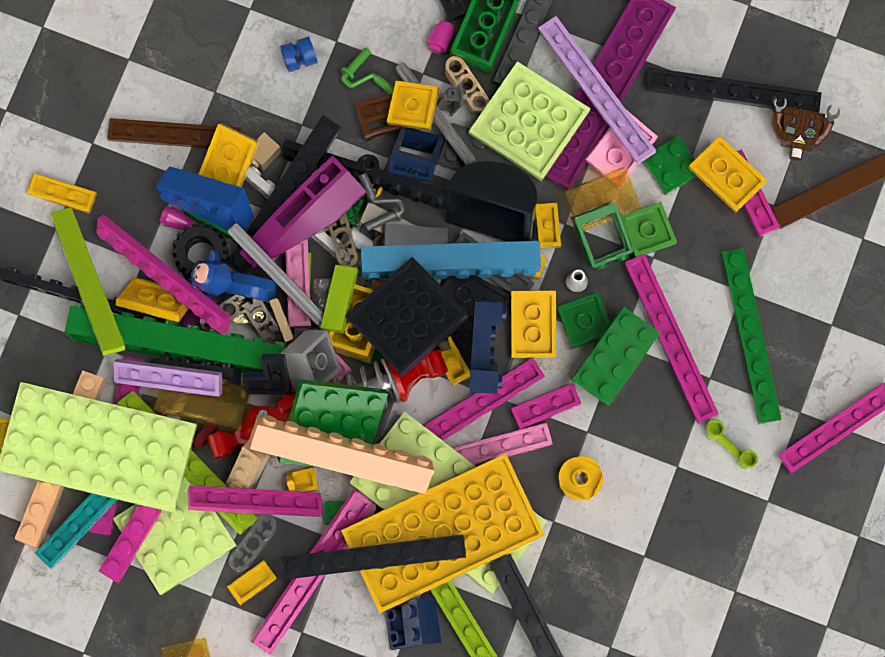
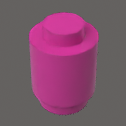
[426,20,455,54]

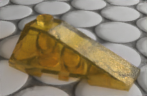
[153,384,251,432]

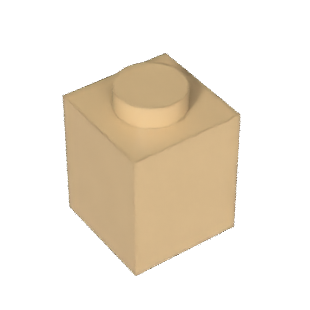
[251,132,281,171]

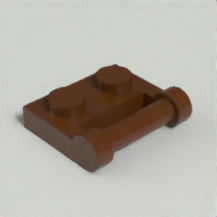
[355,94,401,142]

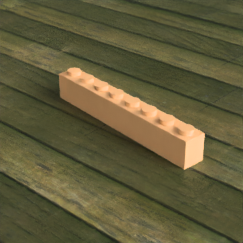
[15,370,107,549]
[250,415,434,494]

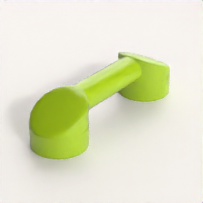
[705,419,758,469]

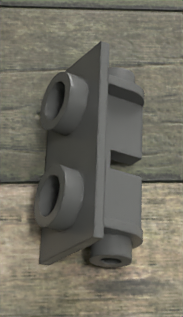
[436,82,466,116]

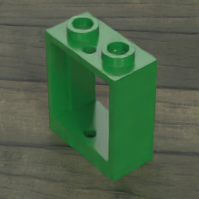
[570,201,634,270]

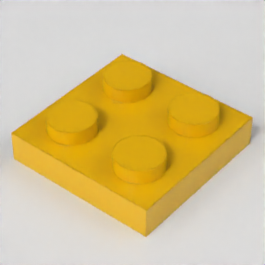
[387,81,439,131]

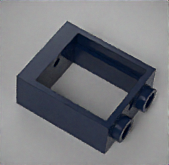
[388,127,444,182]

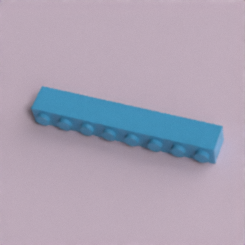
[361,241,541,281]

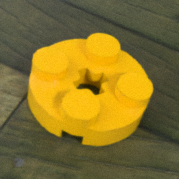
[558,456,604,501]

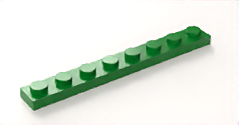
[721,248,781,425]

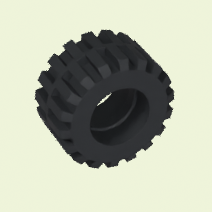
[172,223,229,278]

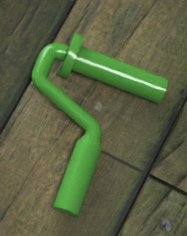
[340,48,394,94]

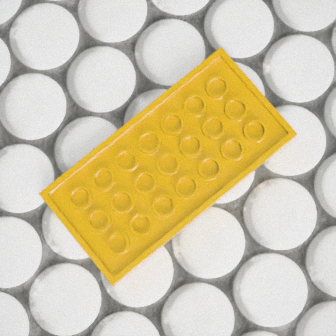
[341,453,545,614]

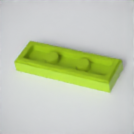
[321,265,358,333]

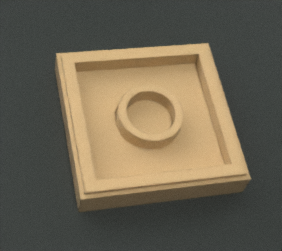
[269,298,294,346]

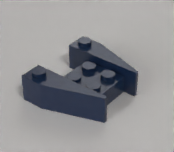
[470,300,507,394]

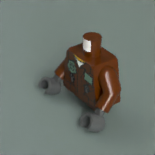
[771,96,840,161]

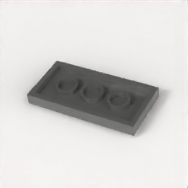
[438,123,527,174]

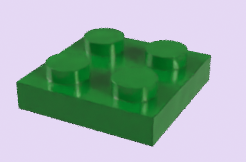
[643,135,697,196]
[556,292,610,349]

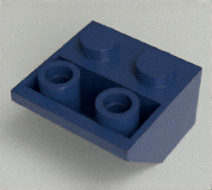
[385,597,441,650]

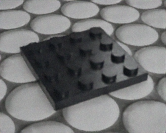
[345,257,470,377]

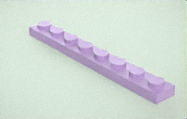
[538,16,656,164]

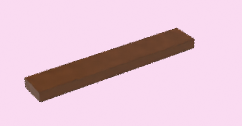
[107,118,241,148]
[771,153,885,229]

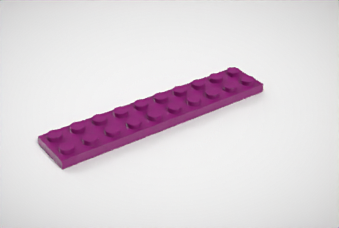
[545,0,676,191]

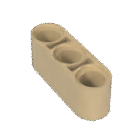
[445,56,489,116]

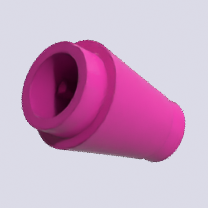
[159,206,193,230]

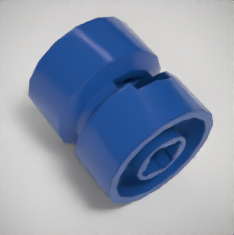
[280,36,318,73]

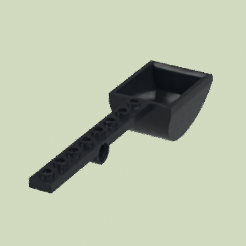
[282,139,537,242]

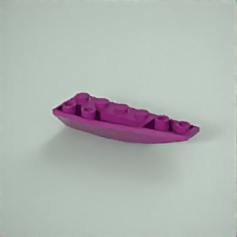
[239,155,367,269]

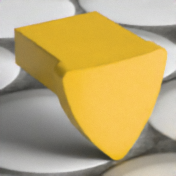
[286,467,319,492]

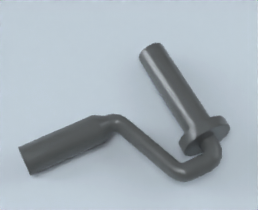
[358,173,405,231]

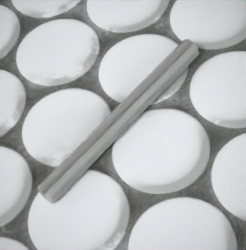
[395,62,476,166]
[228,223,324,327]

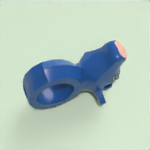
[190,250,277,304]

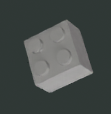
[281,330,341,392]

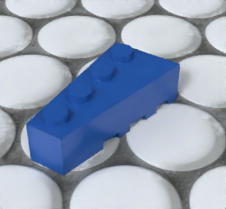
[156,166,254,231]

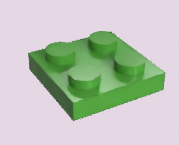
[621,202,677,258]

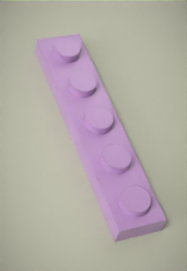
[113,359,222,397]

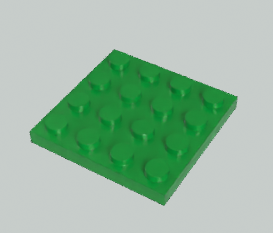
[277,379,388,467]

